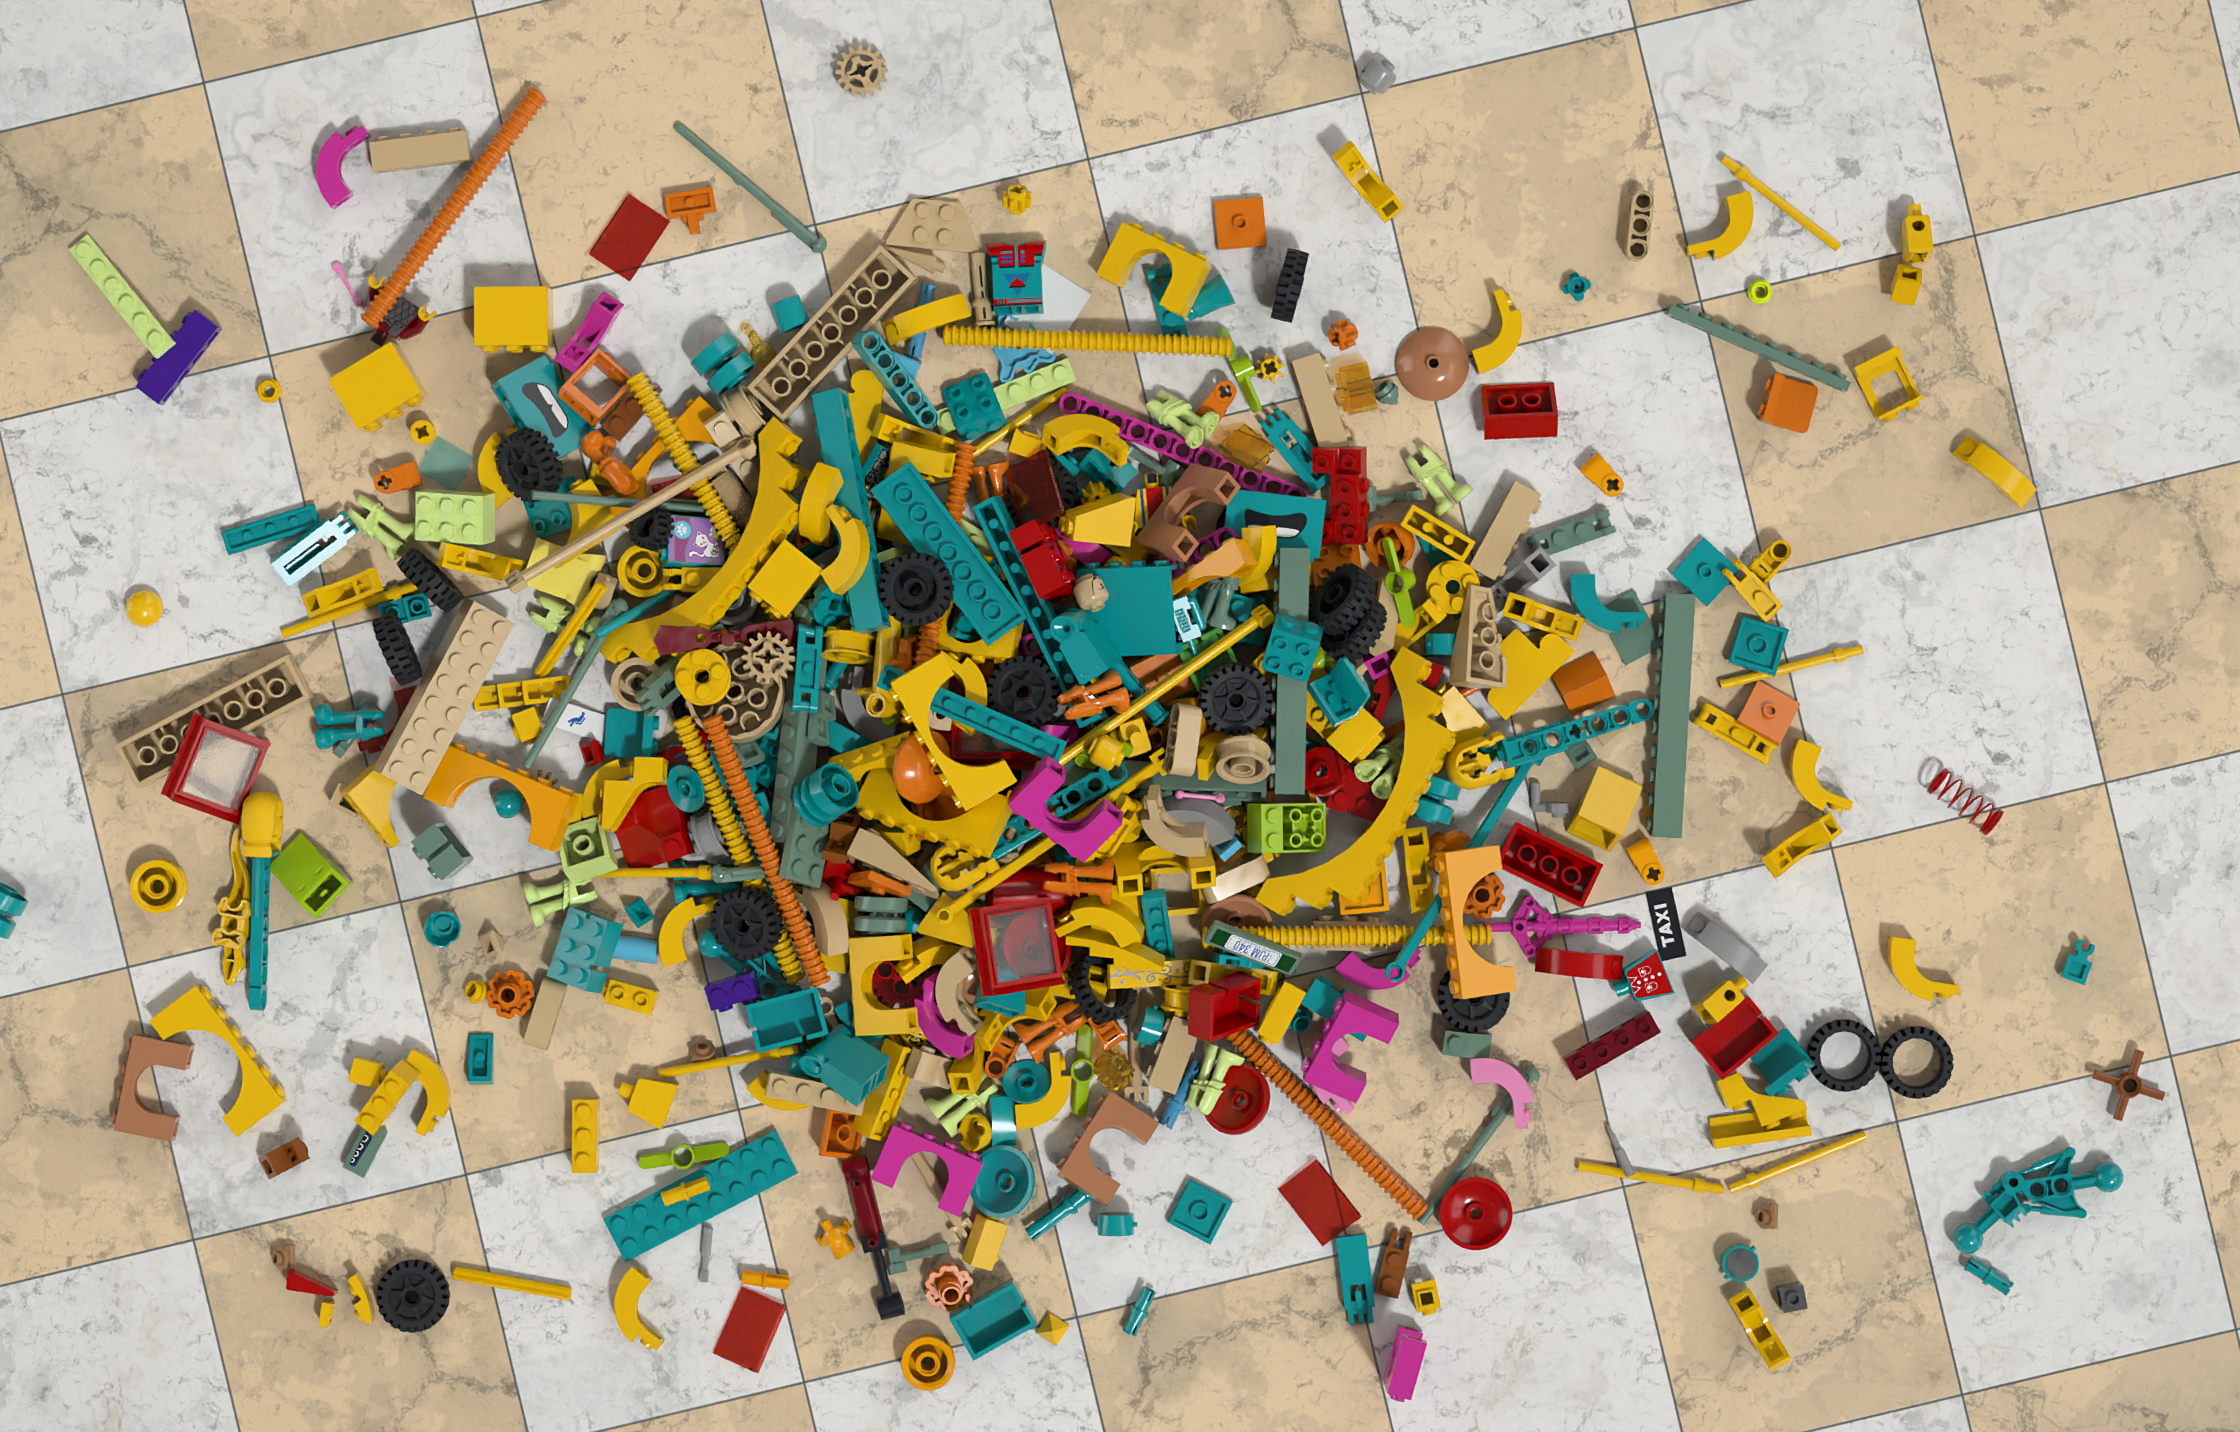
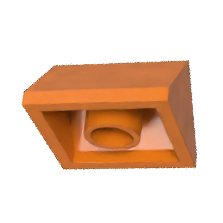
[1551,652,1616,717]
[819,1109,862,1158]

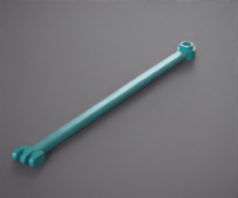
[1384,740,1545,982]

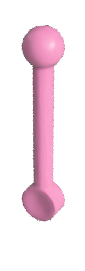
[332,262,363,307]
[1175,790,1225,803]

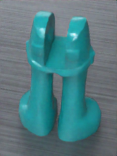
[315,704,384,749]
[673,859,743,905]

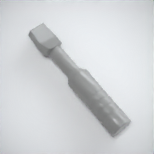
[1606,1125,1635,1177]
[700,1227,713,1282]

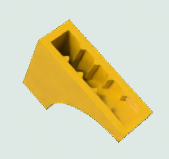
[555,479,622,569]
[1433,681,1491,777]
[340,757,400,848]

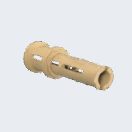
[970,253,995,328]

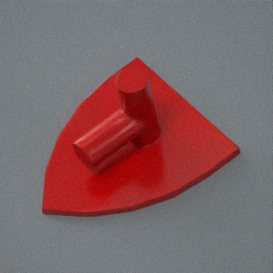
[822,860,870,901]

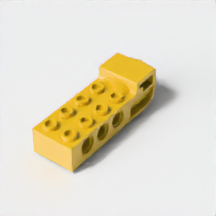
[1251,649,1386,765]

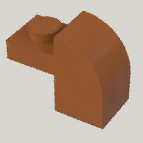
[822,813,861,864]
[258,1137,310,1180]

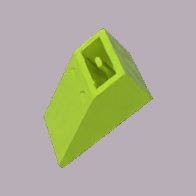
[1247,803,1326,853]
[270,832,354,919]

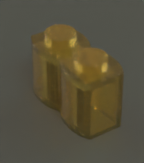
[1335,361,1378,416]

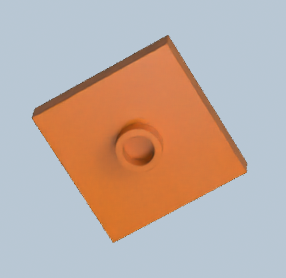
[1214,197,1267,251]
[1130,653,1195,704]
[1735,680,1800,746]
[847,870,912,898]

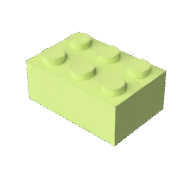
[415,489,495,545]

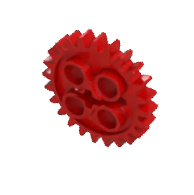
[872,932,941,1008]

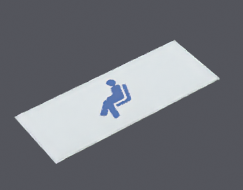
[542,698,606,743]

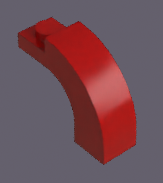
[1369,662,1444,720]
[1535,947,1623,980]

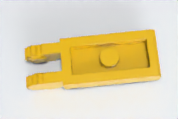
[1721,558,1783,623]
[662,567,721,592]

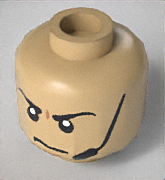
[1073,574,1109,612]

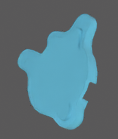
[993,315,1056,384]

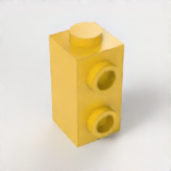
[866,824,921,856]
[601,978,659,1016]
[961,1214,1007,1271]

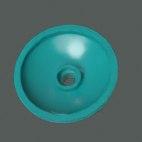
[971,1145,1035,1218]

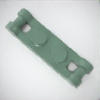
[1526,509,1616,556]

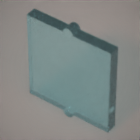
[419,437,475,490]

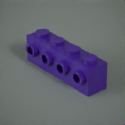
[135,310,222,406]

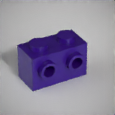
[704,969,762,1013]

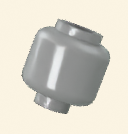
[1360,58,1396,95]

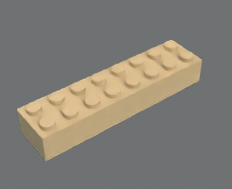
[747,245,917,422]
[372,598,515,795]
[114,655,314,789]

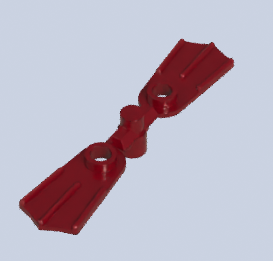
[653,618,797,655]

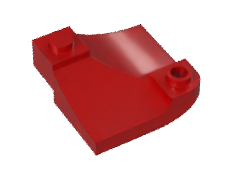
[614,785,695,868]

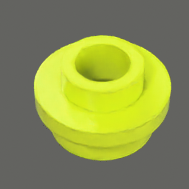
[1748,279,1772,304]

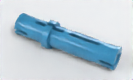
[906,283,937,358]
[1158,1058,1202,1130]

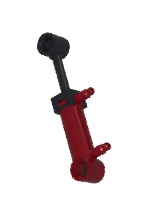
[842,1154,905,1320]

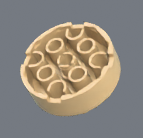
[686,642,786,743]

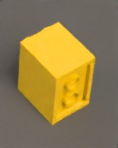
[474,286,553,353]
[328,342,428,433]

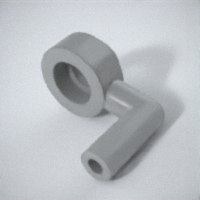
[1531,782,1571,818]

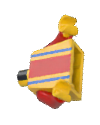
[1130,473,1196,536]

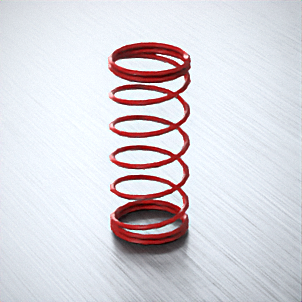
[1927,768,2004,835]

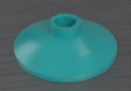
[667,765,705,812]
[1002,1060,1051,1104]

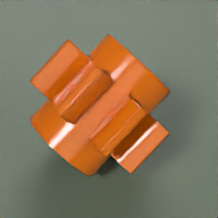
[1328,319,1358,351]

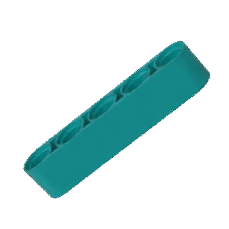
[852,331,939,429]

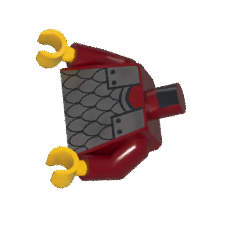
[366,271,437,347]

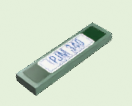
[1204,920,1302,976]

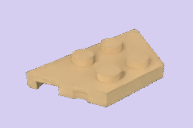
[886,198,980,253]

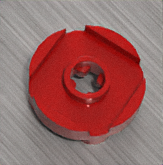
[1305,747,1347,796]

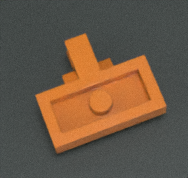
[664,187,717,235]
[887,634,921,672]

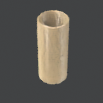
[710,469,755,535]

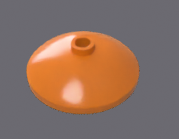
[893,730,951,803]

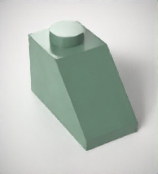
[1441,1029,1492,1058]

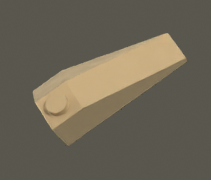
[1449,585,1507,689]
[847,828,939,899]

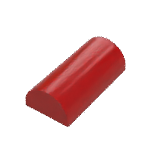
[1500,822,1603,909]
[985,866,1088,915]

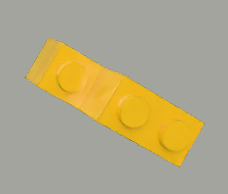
[598,757,669,832]
[1715,1072,1808,1130]

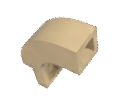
[1141,785,1209,857]
[791,882,849,957]
[935,946,984,1036]

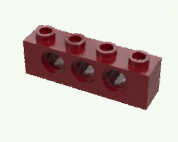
[1562,1010,1661,1081]

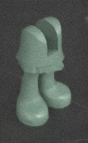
[1200,577,1240,630]

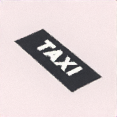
[1646,887,1687,961]

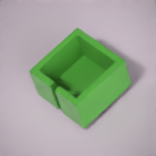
[1179,628,1237,692]

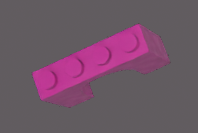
[1008,755,1123,862]
[1301,991,1399,1103]
[870,1121,984,1217]
[1383,1324,1427,1402]

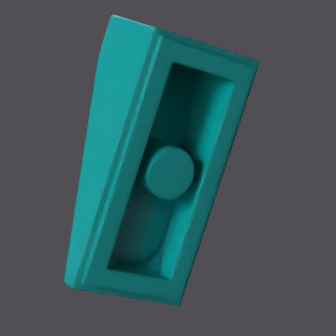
[467,1033,494,1085]

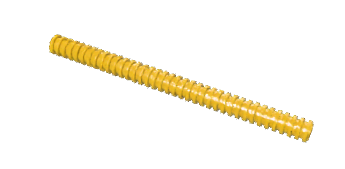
[943,325,1232,358]
[626,372,792,621]
[672,715,806,985]
[1202,924,1492,948]

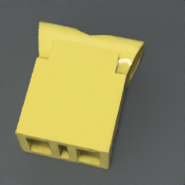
[526,538,607,608]

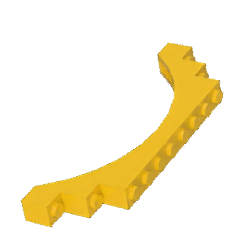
[599,416,805,665]
[1255,646,1457,916]

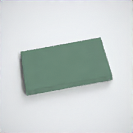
[1604,589,1662,666]

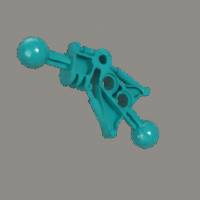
[697,927,813,1078]
[1952,1147,2124,1254]

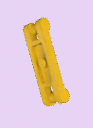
[1691,701,1778,766]
[1075,794,1144,866]

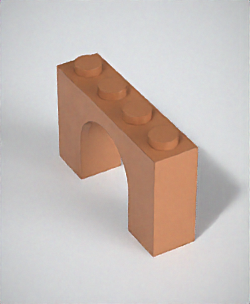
[1136,463,1241,562]
[112,1033,195,1142]
[1056,1091,1159,1207]

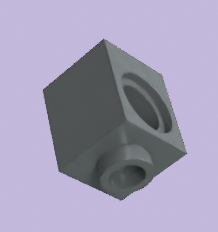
[1776,1281,1808,1313]

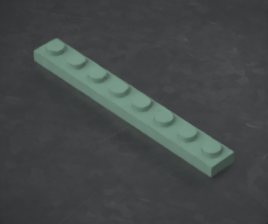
[1666,303,1851,392]

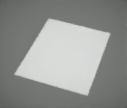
[1003,264,1091,355]

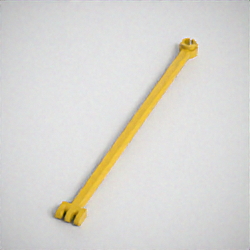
[1034,604,1275,767]
[934,747,1167,925]

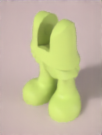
[1145,390,1219,449]
[1405,444,1474,518]
[346,494,415,562]
[529,596,602,659]
[1354,736,1404,799]
[523,878,598,927]
[1186,1041,1245,1115]
[924,1070,998,1137]

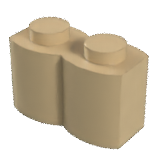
[904,1045,954,1089]

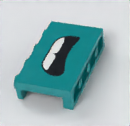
[491,355,595,460]
[1222,489,1326,563]

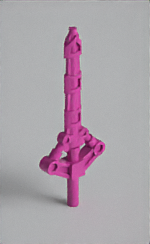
[1482,896,1641,958]

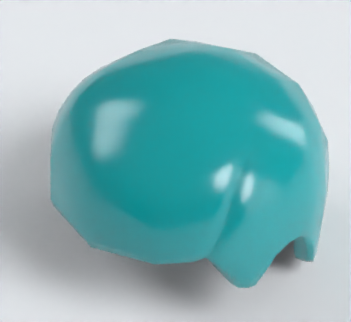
[424,910,461,948]

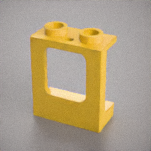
[1851,346,1924,423]

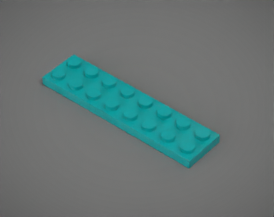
[871,461,1028,647]
[603,1130,798,1262]

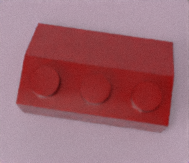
[1481,382,1558,440]

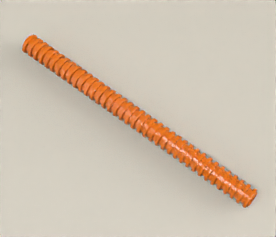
[360,88,546,329]
[901,443,977,726]
[702,714,831,987]
[1225,1029,1429,1220]

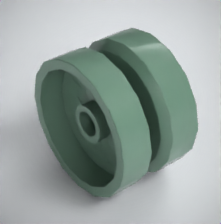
[853,896,908,934]

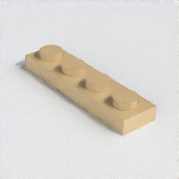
[703,410,760,500]

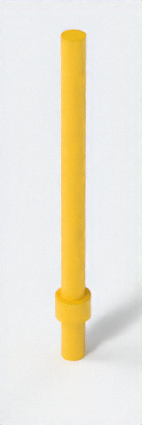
[1720,155,1842,252]
[972,386,1069,462]
[281,582,418,639]
[1719,645,1864,690]
[592,865,728,880]
[658,1043,801,1079]
[1728,1131,1867,1194]
[1578,1161,1724,1194]

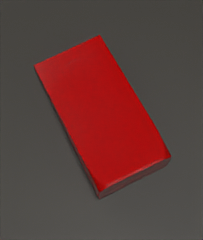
[286,1269,338,1297]

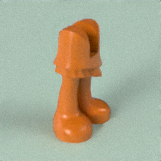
[580,430,639,495]
[969,461,1010,515]
[1057,669,1130,720]
[1043,858,1114,905]
[1013,1000,1088,1064]

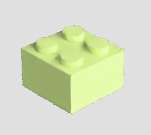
[559,816,618,884]

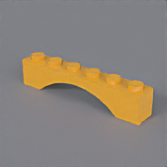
[1172,538,1258,598]

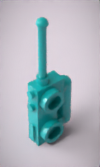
[1173,594,1208,680]

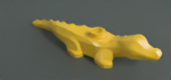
[211,828,252,986]

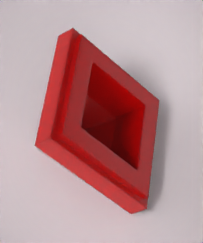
[579,739,604,767]

